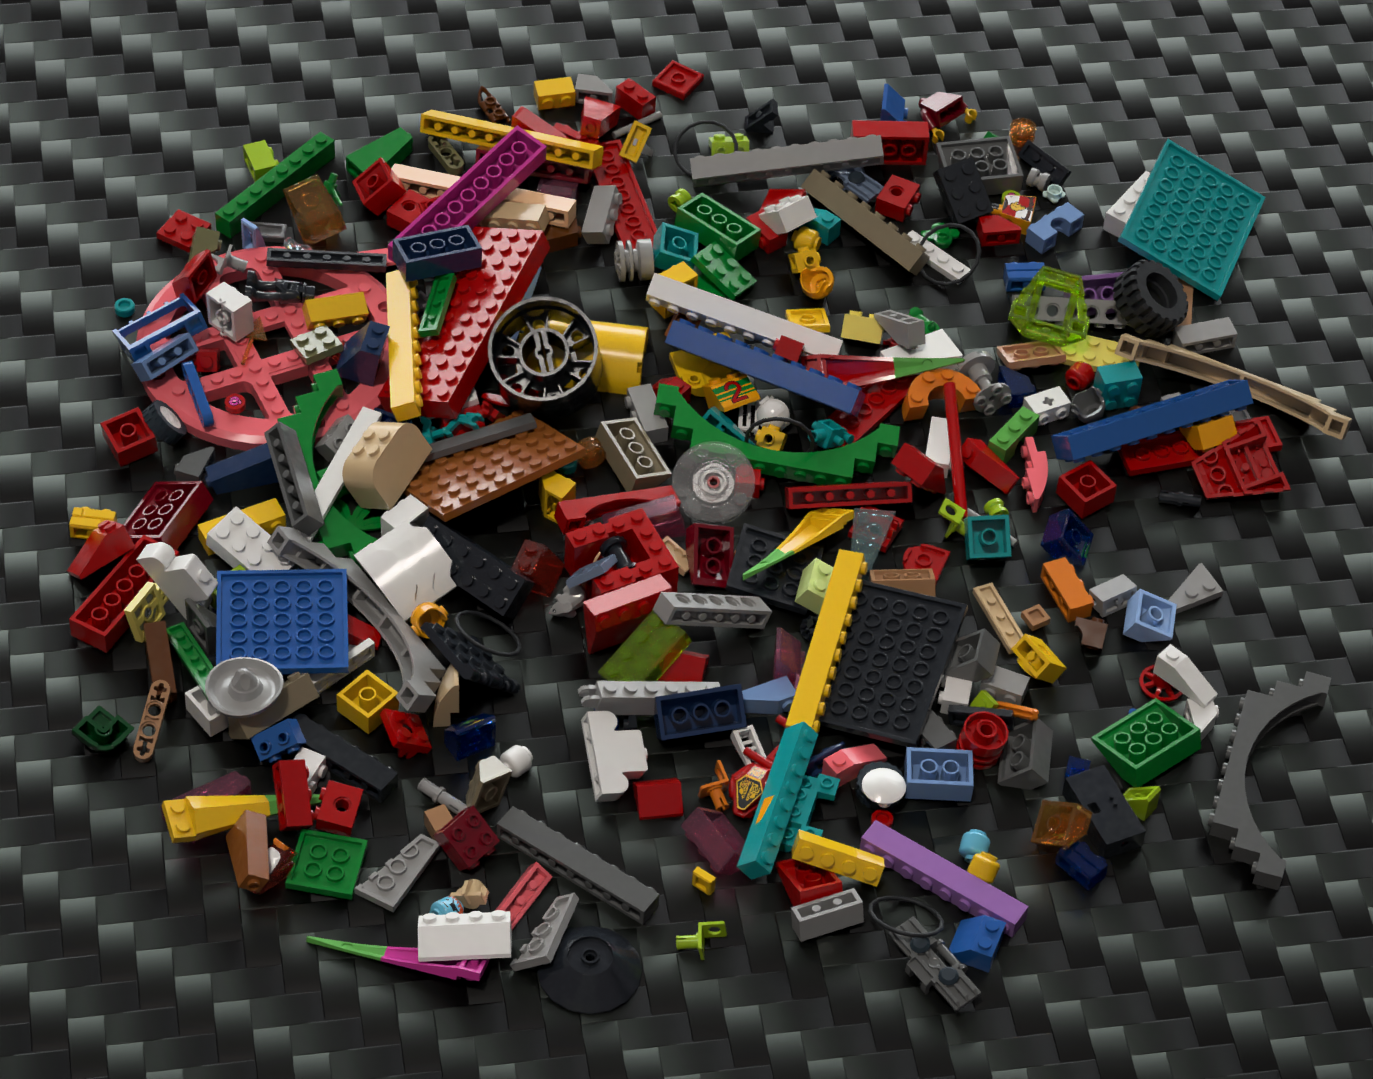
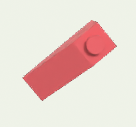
[822,744,887,788]

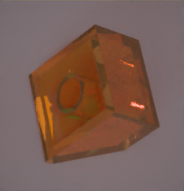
[1031,800,1092,847]

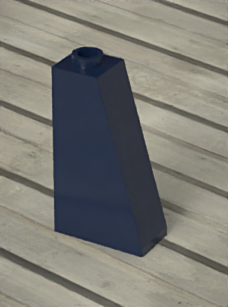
[205,443,279,494]

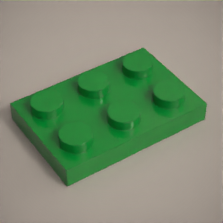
[690,241,757,301]

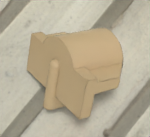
[450,879,489,909]

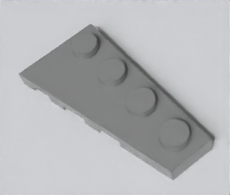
[354,834,440,912]
[510,893,579,971]

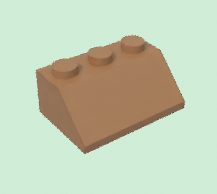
[869,568,935,597]

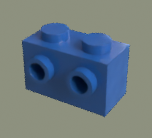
[251,719,306,764]

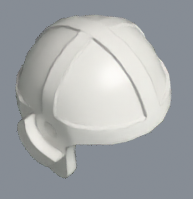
[756,396,790,431]

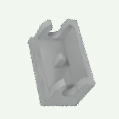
[1089,574,1137,618]

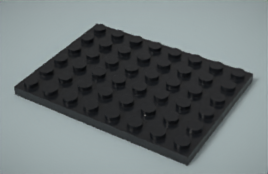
[819,580,968,748]

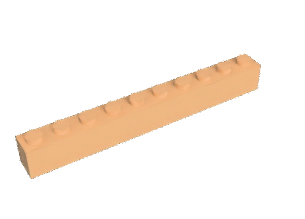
[391,164,576,228]

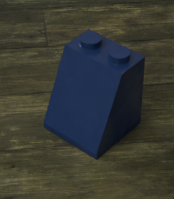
[336,321,390,386]

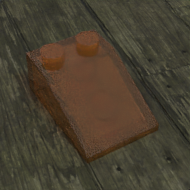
[283,174,347,244]

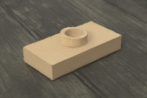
[662,536,689,577]

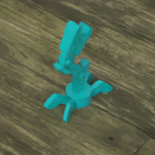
[420,412,484,444]

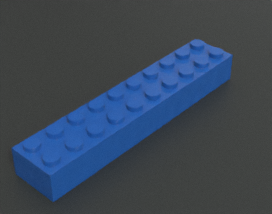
[665,319,866,417]
[1051,380,1253,463]

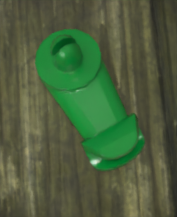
[908,307,940,335]

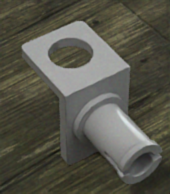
[212,244,248,275]

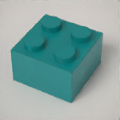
[653,222,699,270]
[1093,361,1143,410]
[964,515,1011,560]

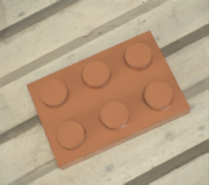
[997,339,1066,371]

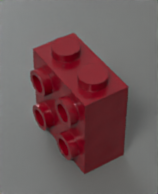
[433,805,500,871]

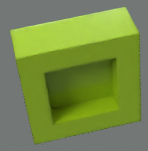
[970,690,999,709]

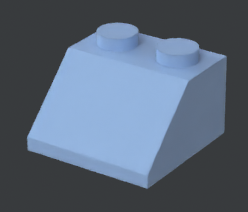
[1123,589,1177,642]

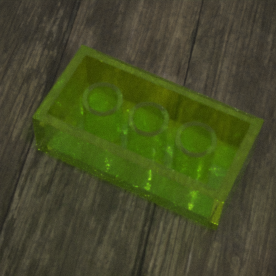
[598,610,692,681]

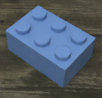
[904,747,974,801]

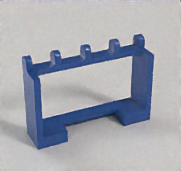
[112,293,208,362]

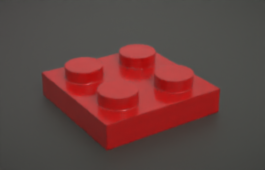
[156,209,212,253]

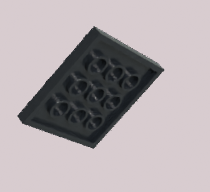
[725,523,824,616]

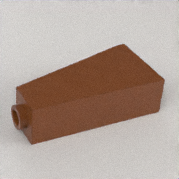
[226,810,269,892]

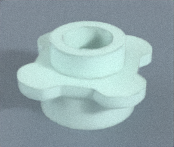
[1042,184,1066,203]

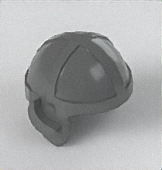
[1070,386,1106,424]

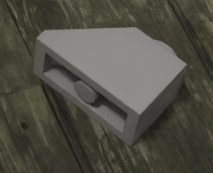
[575,74,613,104]

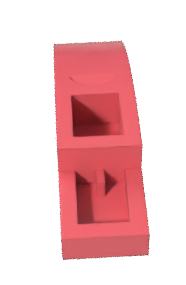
[1021,437,1048,513]

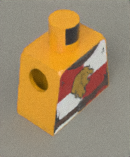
[990,195,1036,235]

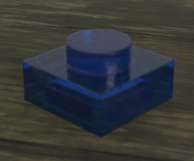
[1064,756,1091,778]

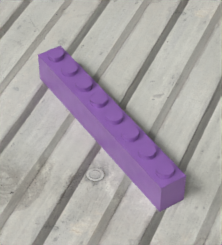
[860,820,1029,937]

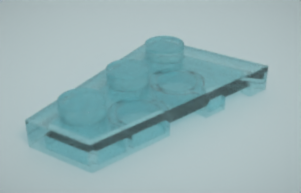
[851,508,896,572]

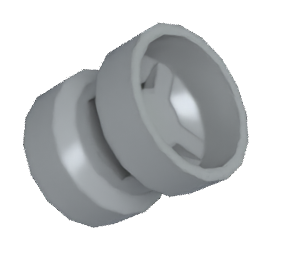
[1026,168,1052,192]

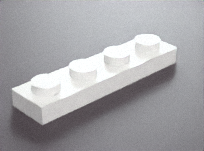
[907,230,970,285]

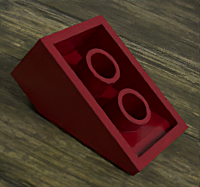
[686,523,734,589]

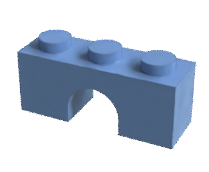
[1025,202,1084,254]

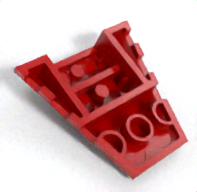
[1191,418,1291,500]

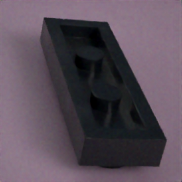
[1018,140,1071,186]
[947,705,1015,731]

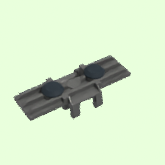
[888,916,981,1011]

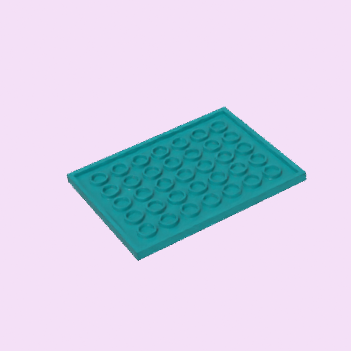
[1118,139,1266,301]

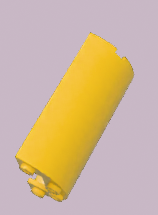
[515,320,649,395]

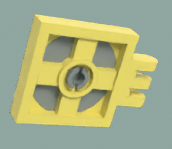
[124,582,169,643]

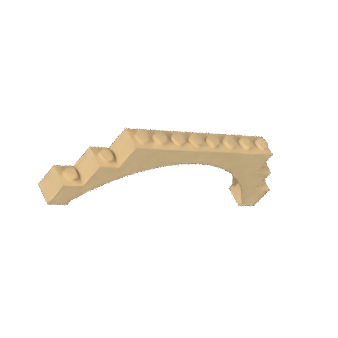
[1114,333,1352,440]

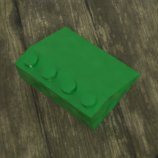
[1091,698,1201,787]

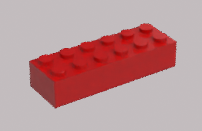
[69,535,179,653]

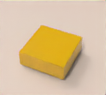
[692,866,716,896]

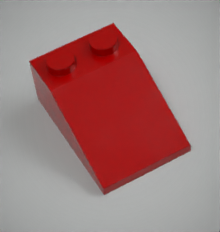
[67,520,135,579]
[775,859,843,906]

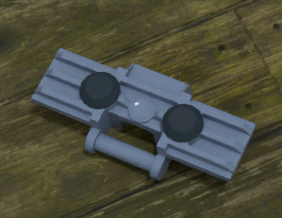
[825,167,883,203]

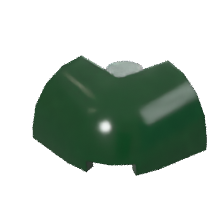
[71,705,134,752]

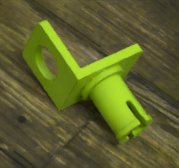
[938,498,966,538]
[676,921,727,960]

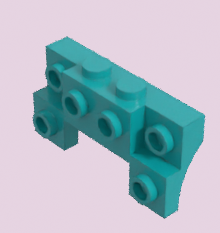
[779,773,840,852]

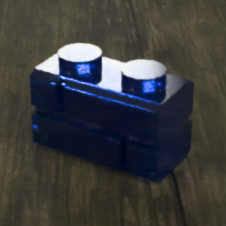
[1055,838,1108,891]

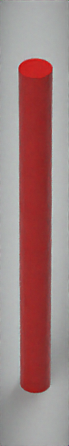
[943,382,968,521]

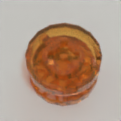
[1008,118,1036,147]
[578,437,606,469]

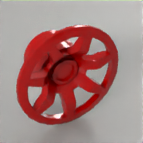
[1139,665,1183,702]

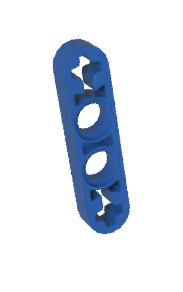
[181,361,214,428]

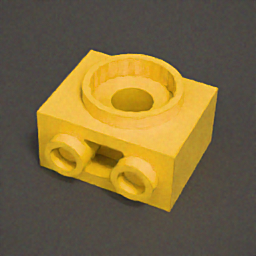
[1011,634,1067,683]

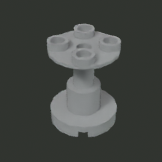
[955,350,1012,416]

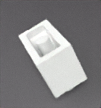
[1184,699,1219,741]

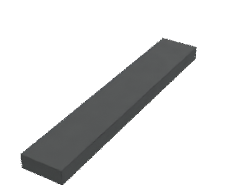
[423,413,537,463]

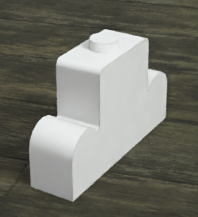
[136,542,218,620]
[581,711,648,802]

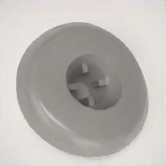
[205,657,283,718]

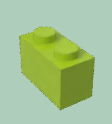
[243,140,279,182]

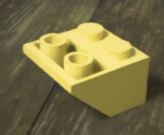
[841,310,884,344]

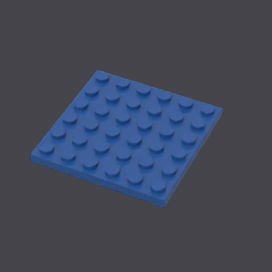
[216,569,349,674]

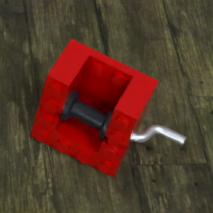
[564,508,679,601]

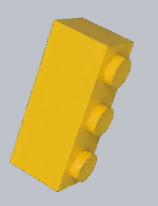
[302,292,369,330]

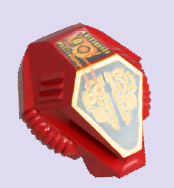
[728,763,770,818]

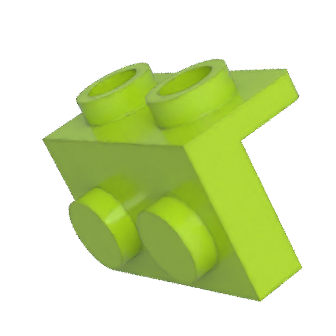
[709,133,749,156]

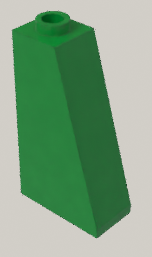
[346,127,413,179]

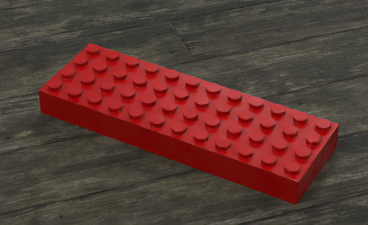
[378,226,550,419]

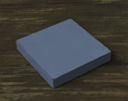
[566,554,618,589]

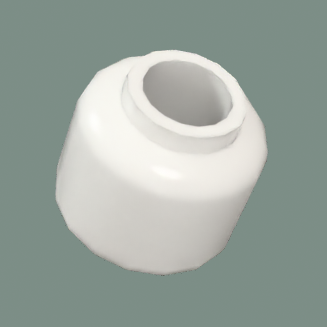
[500,745,533,778]

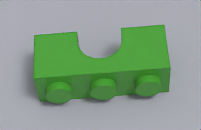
[988,406,1040,464]

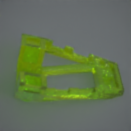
[1008,265,1090,347]

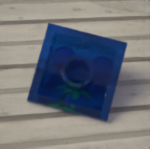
[1040,508,1094,566]
[444,713,496,761]

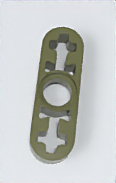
[428,135,464,175]

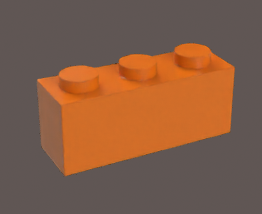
[1040,557,1094,623]

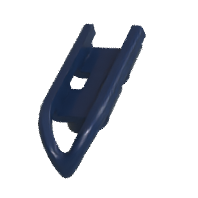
[806,741,846,777]

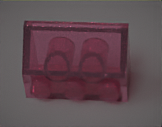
[681,807,745,875]

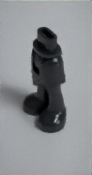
[245,270,315,304]

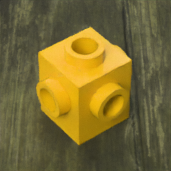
[788,246,821,273]
[755,424,788,451]

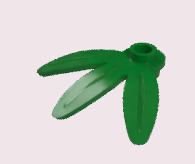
[333,498,381,531]

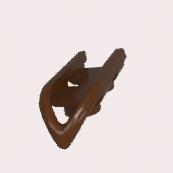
[478,86,511,124]

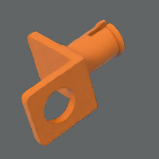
[698,760,729,812]

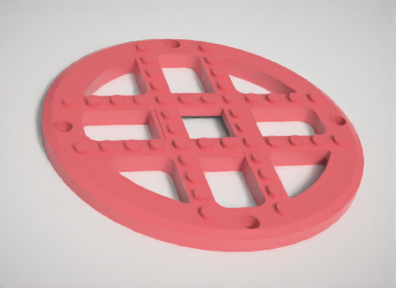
[136,246,389,451]

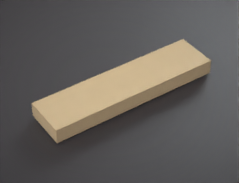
[972,583,1023,654]

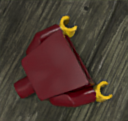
[919,92,977,144]

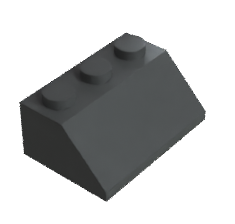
[997,718,1053,790]

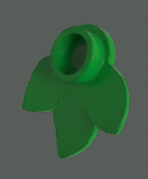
[921,222,960,248]

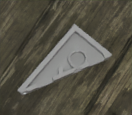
[1168,563,1223,614]

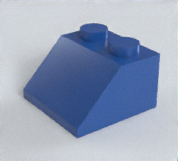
[880,84,908,121]
[949,915,1006,973]

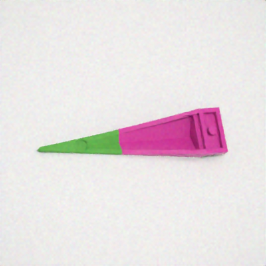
[306,936,491,981]

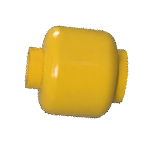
[791,226,822,251]
[967,851,1000,884]

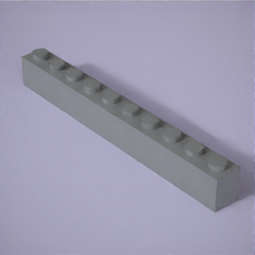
[690,134,884,187]

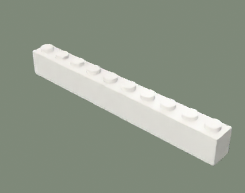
[646,273,843,358]

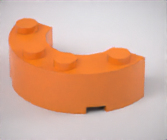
[902,368,981,421]

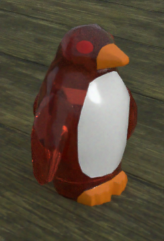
[252,838,297,894]

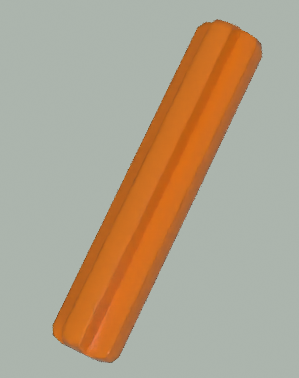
[996,701,1039,721]

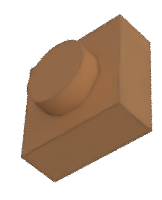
[1021,604,1051,631]

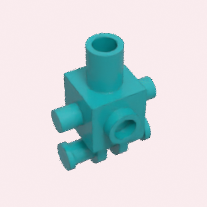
[808,419,854,449]

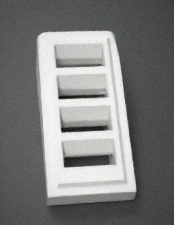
[730,725,767,766]

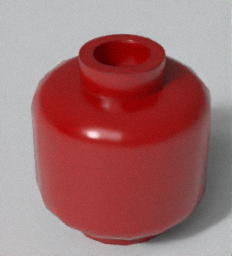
[1065,361,1095,391]

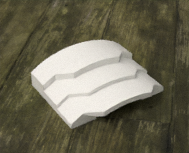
[354,520,457,623]

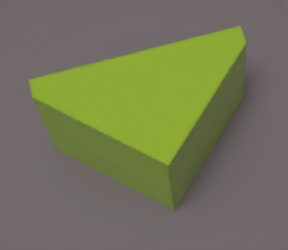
[1123,786,1161,821]

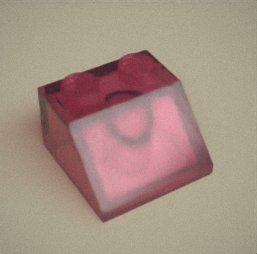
[773,627,805,689]

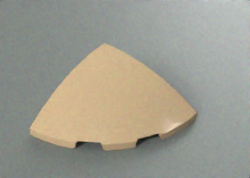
[433,664,459,727]

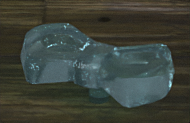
[284,237,312,250]

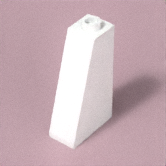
[880,329,963,376]

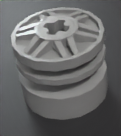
[614,238,654,282]

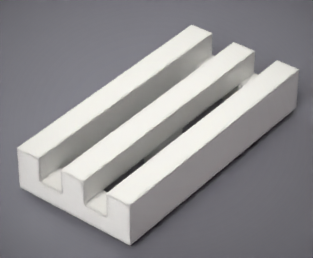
[738,401,760,435]

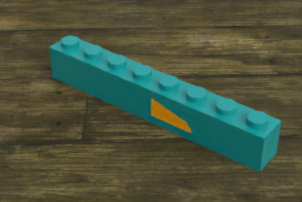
[737,721,818,880]

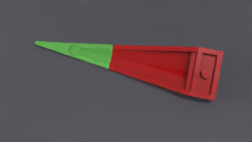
[801,354,965,387]

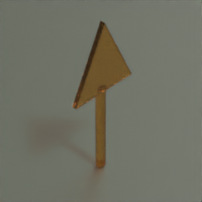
[241,316,267,365]

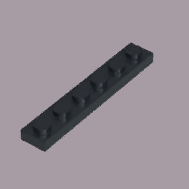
[266,248,387,273]

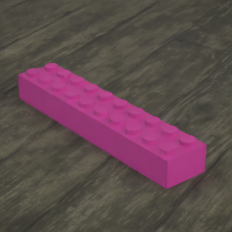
[388,126,547,263]

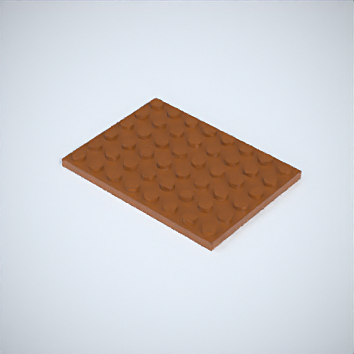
[403,410,587,522]

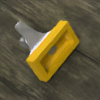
[618,120,654,164]

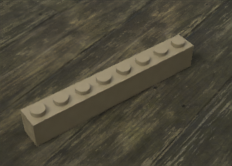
[801,168,930,276]

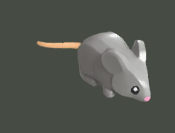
[549,552,601,618]

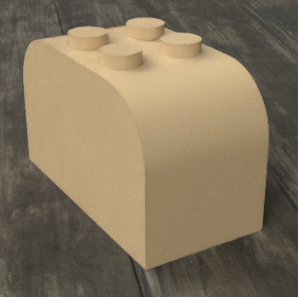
[342,422,432,510]

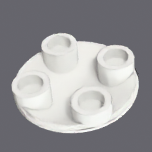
[861,768,906,808]

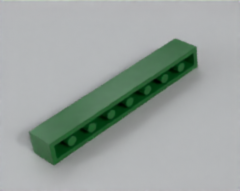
[215,132,335,239]

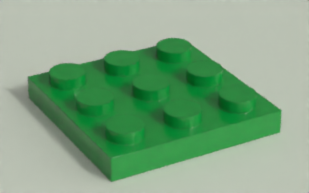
[285,829,368,900]

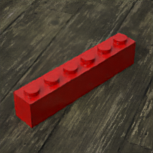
[785,481,912,509]

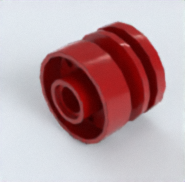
[956,711,1009,770]

